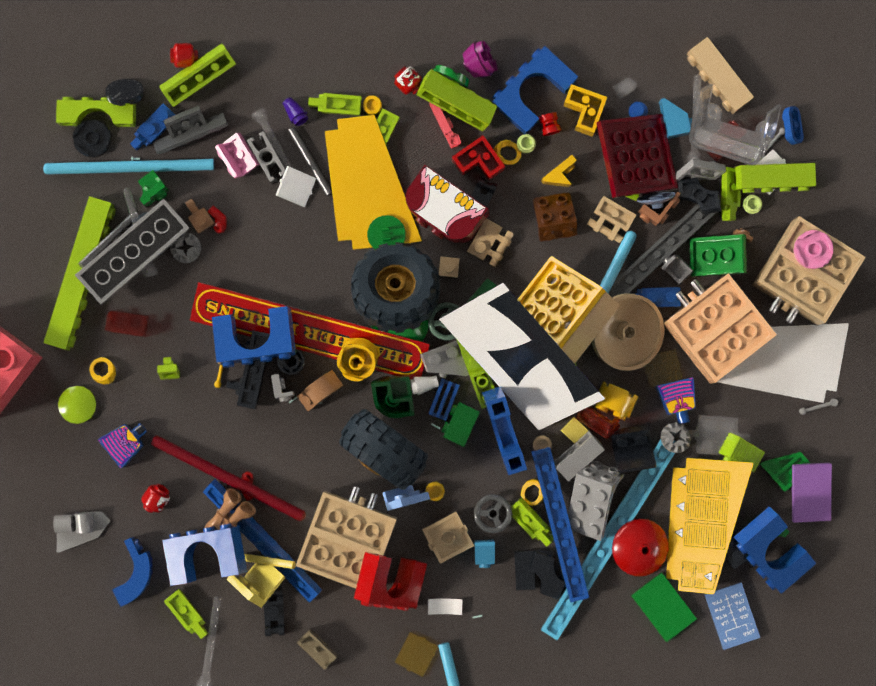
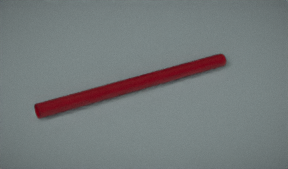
[151,435,306,521]

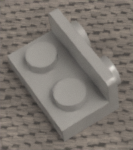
[271,374,295,402]

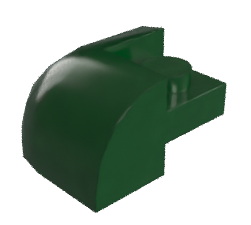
[371,375,415,418]

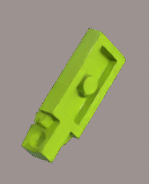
[308,93,362,116]
[721,167,741,221]
[511,497,554,547]
[164,589,209,639]

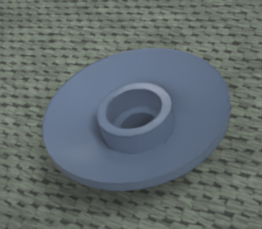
[637,192,675,209]

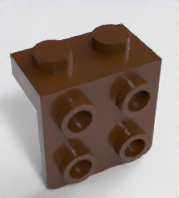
[533,193,577,242]

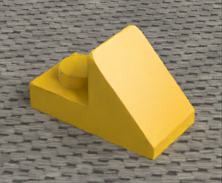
[541,155,577,187]

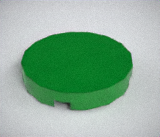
[434,65,470,88]

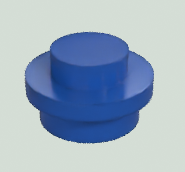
[629,102,648,117]

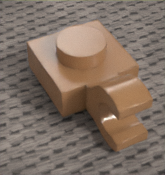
[185,199,215,234]

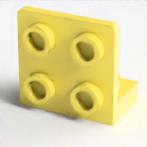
[227,563,285,608]

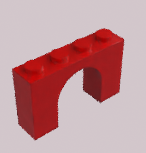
[354,552,427,611]

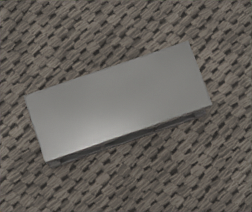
[247,131,285,184]
[554,431,605,482]

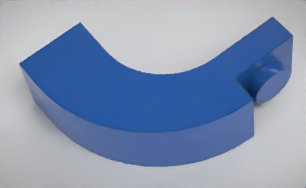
[112,537,153,607]

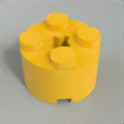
[337,338,378,381]
[595,381,638,421]

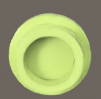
[517,134,536,153]
[743,195,762,214]

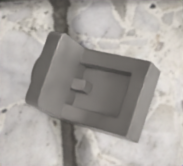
[661,254,694,285]

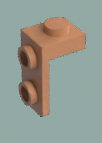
[638,192,681,226]

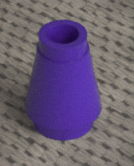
[283,97,308,126]

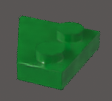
[759,452,810,492]

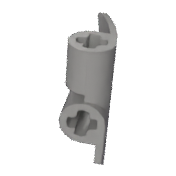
[53,511,111,553]

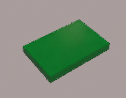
[690,234,747,277]
[631,572,697,642]

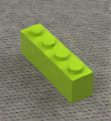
[159,43,236,107]
[416,69,497,131]
[735,163,816,193]

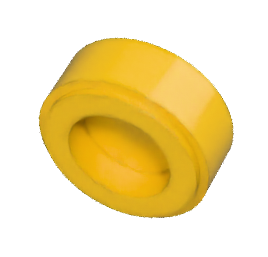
[363,95,382,115]
[425,482,445,501]

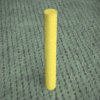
[244,553,296,569]

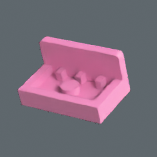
[215,132,260,178]

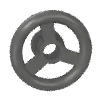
[474,494,512,533]

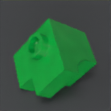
[138,170,170,207]

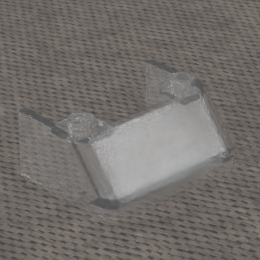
[689,83,782,165]

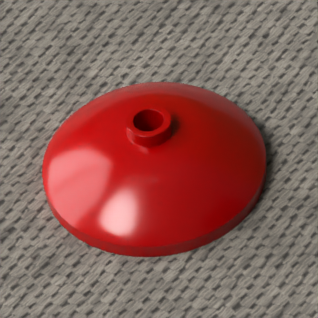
[612,519,669,576]

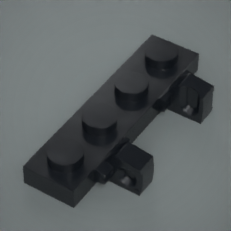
[226,331,270,410]

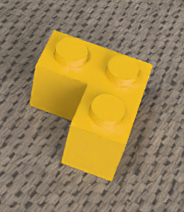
[563,84,607,137]

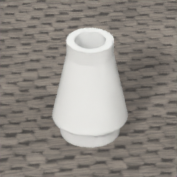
[410,376,439,395]

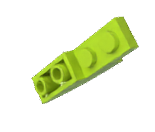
[456,339,495,409]

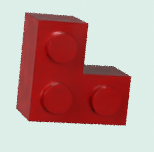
[452,135,505,180]

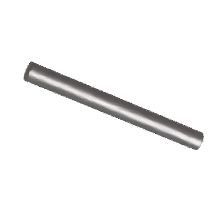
[288,127,332,196]
[78,213,137,268]

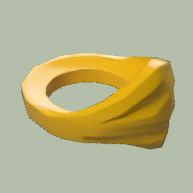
[493,140,521,165]
[89,357,116,385]
[521,479,543,506]

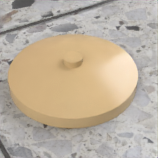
[592,293,664,371]

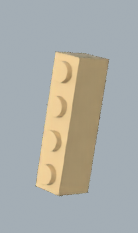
[687,37,754,114]

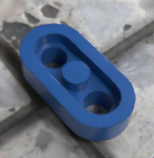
[782,106,804,145]

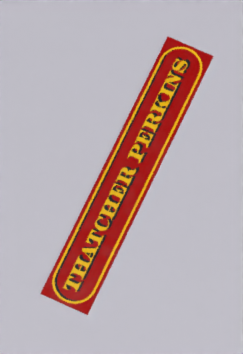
[190,282,430,380]

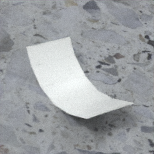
[428,599,462,615]

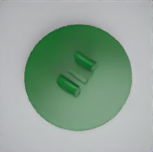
[367,215,405,249]

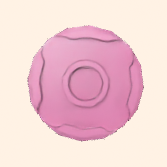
[793,230,834,269]

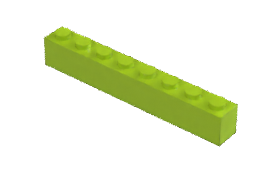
[44,196,116,350]

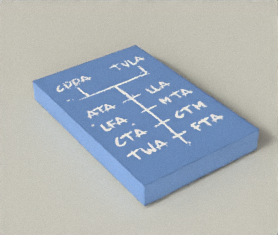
[704,582,760,650]

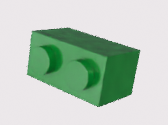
[441,402,480,447]

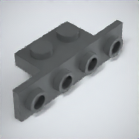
[153,105,228,155]

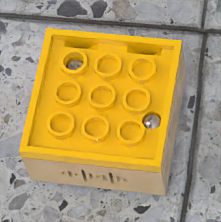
[518,256,620,364]

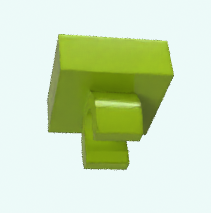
[157,357,180,380]

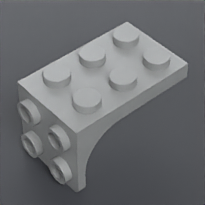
[568,461,625,541]

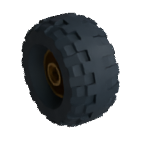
[351,242,440,333]
[339,409,428,490]

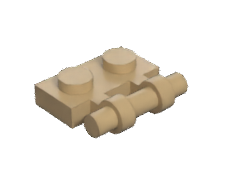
[587,196,636,243]
[467,218,514,267]

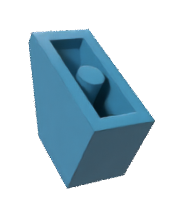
[659,98,693,139]
[474,540,495,568]

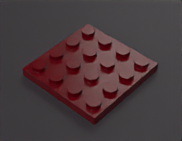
[597,114,678,198]

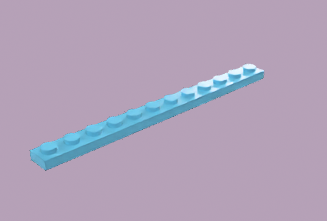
[541,439,676,640]

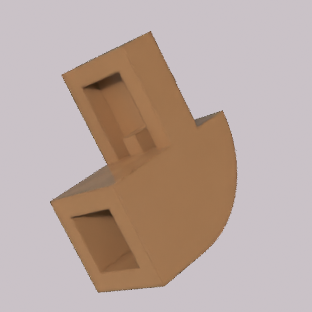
[297,370,343,411]

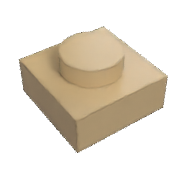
[439,257,460,278]

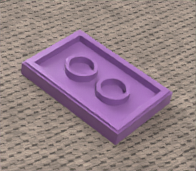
[792,463,832,523]

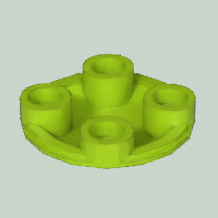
[58,386,96,424]

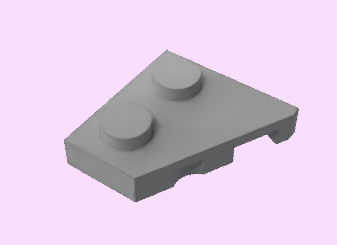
[675,158,726,182]
[420,341,469,377]

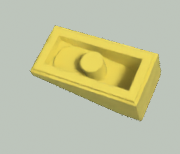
[560,417,601,444]

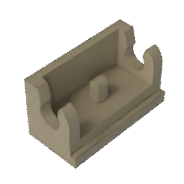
[297,629,338,669]

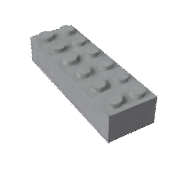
[75,199,190,305]

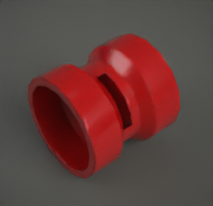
[539,112,562,136]

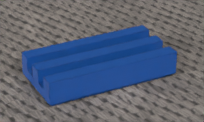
[428,378,460,421]

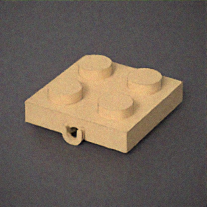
[422,512,474,564]

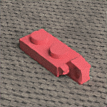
[429,102,461,149]

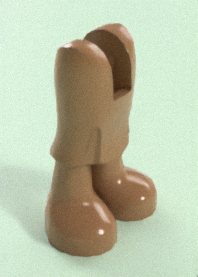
[204,488,256,529]

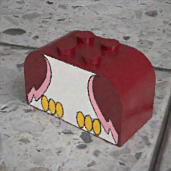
[406,165,490,243]

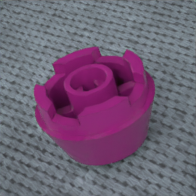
[463,41,498,78]

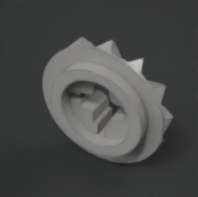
[170,233,201,263]
[661,422,692,453]

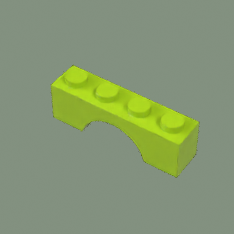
[56,97,136,127]

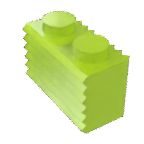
[719,433,765,473]

